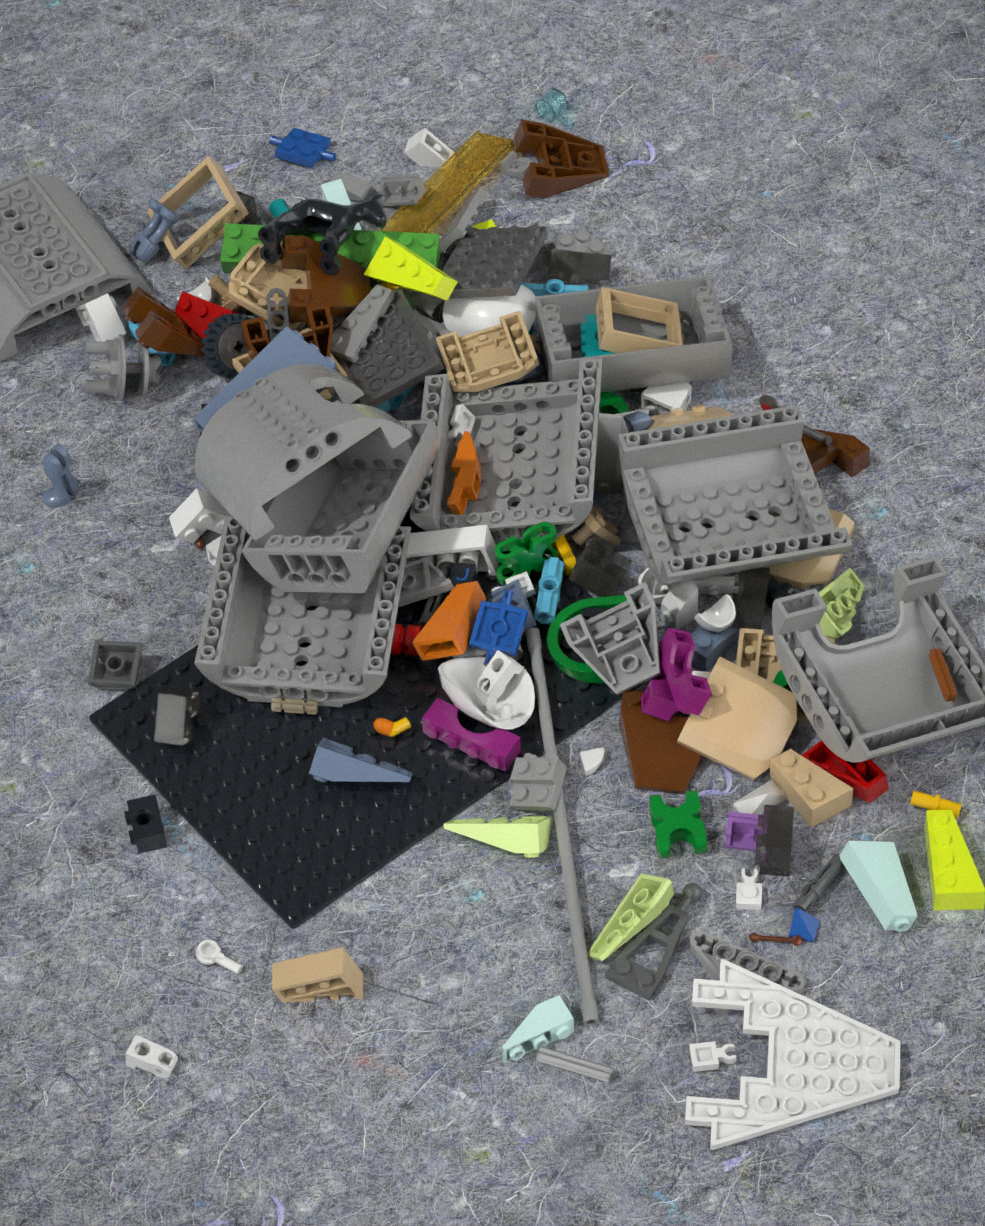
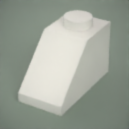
[404,128,455,169]
[660,580,698,629]

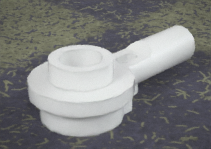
[196,940,243,974]

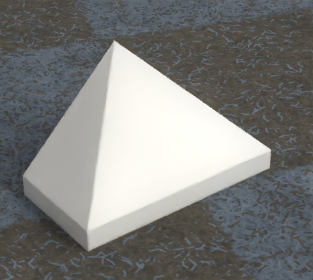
[733,780,787,815]

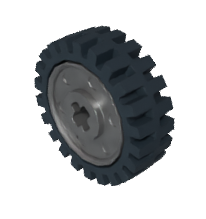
[201,314,253,379]

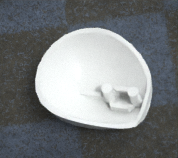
[443,285,536,337]
[438,657,535,729]

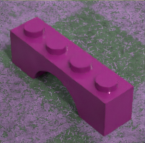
[659,627,712,716]
[641,642,678,721]
[422,698,521,772]

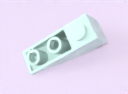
[502,995,574,1063]

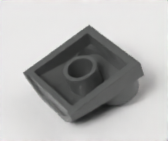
[88,640,143,691]

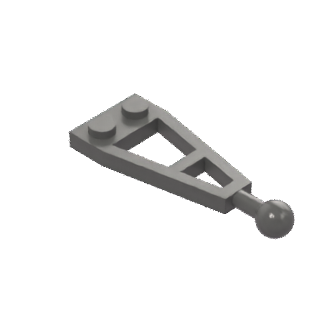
[605,883,702,1001]

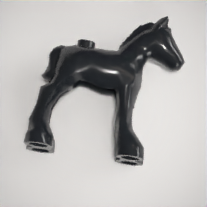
[258,194,387,276]

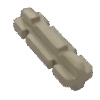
[271,697,318,715]

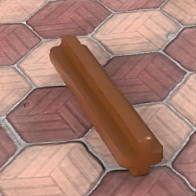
[928,648,958,702]

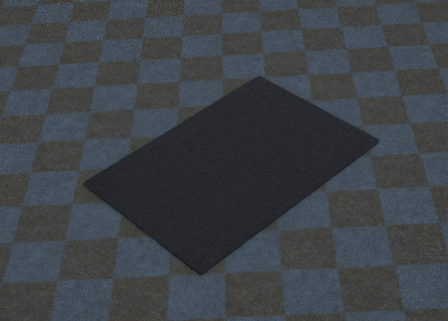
[90,515,646,929]

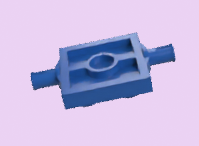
[269,128,337,168]
[469,589,528,666]

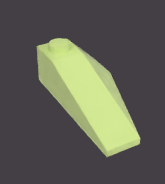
[818,568,864,638]
[444,816,553,857]

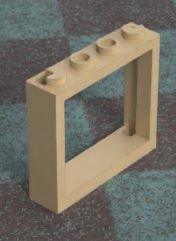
[147,156,249,269]
[595,287,684,353]

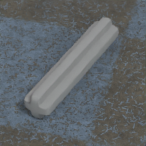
[537,1047,612,1082]

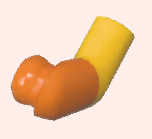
[373,717,411,737]

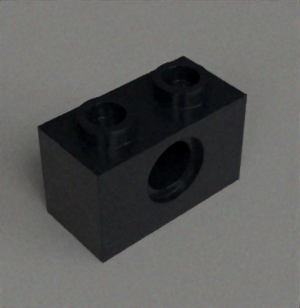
[124,794,167,854]

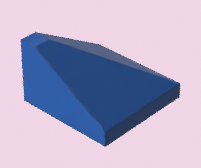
[789,908,820,943]

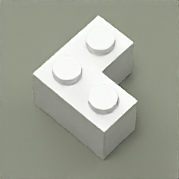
[75,293,126,342]
[169,488,231,544]

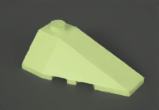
[587,873,674,961]

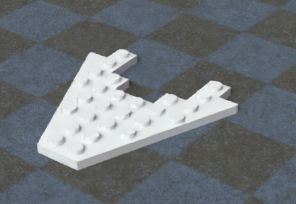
[685,959,900,1150]

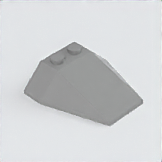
[560,582,661,695]

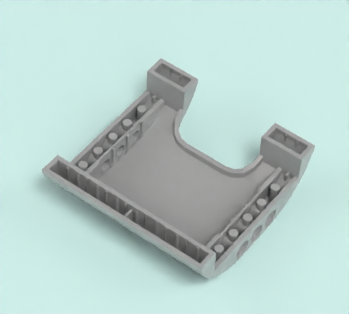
[195,364,412,541]
[772,556,985,762]

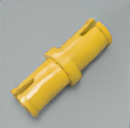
[910,790,962,819]

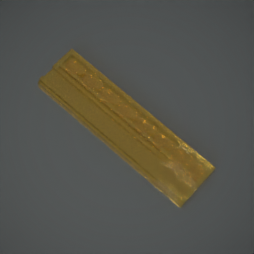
[381,130,515,233]

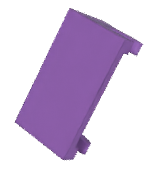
[725,811,778,854]

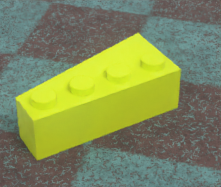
[364,237,458,301]
[924,810,985,911]

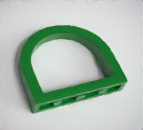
[547,595,627,683]

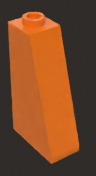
[413,581,486,661]

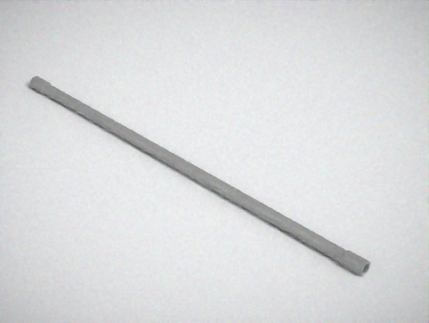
[526,628,599,1027]

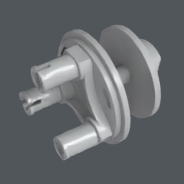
[85,334,161,401]

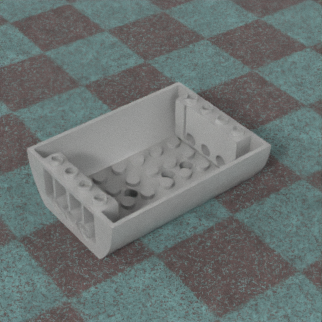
[535,276,732,392]
[242,420,439,593]

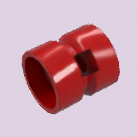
[390,624,422,656]

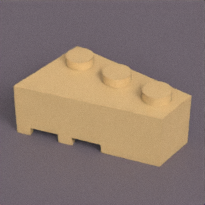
[769,749,853,827]
[272,947,363,1002]

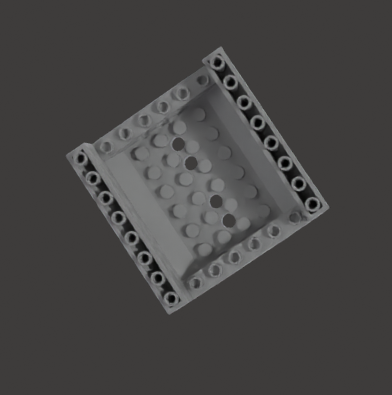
[0,172,152,361]
[410,358,603,545]
[618,405,853,585]
[195,516,411,707]

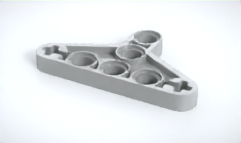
[690,931,805,1016]

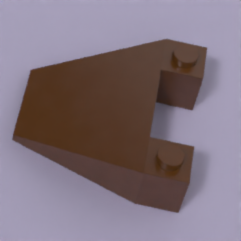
[514,119,609,198]
[281,235,371,323]
[123,287,205,356]
[241,304,333,389]
[801,429,870,487]
[619,690,704,794]

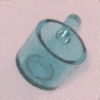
[535,88,575,129]

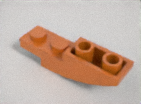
[447,431,481,515]

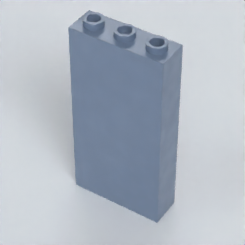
[193,326,337,433]

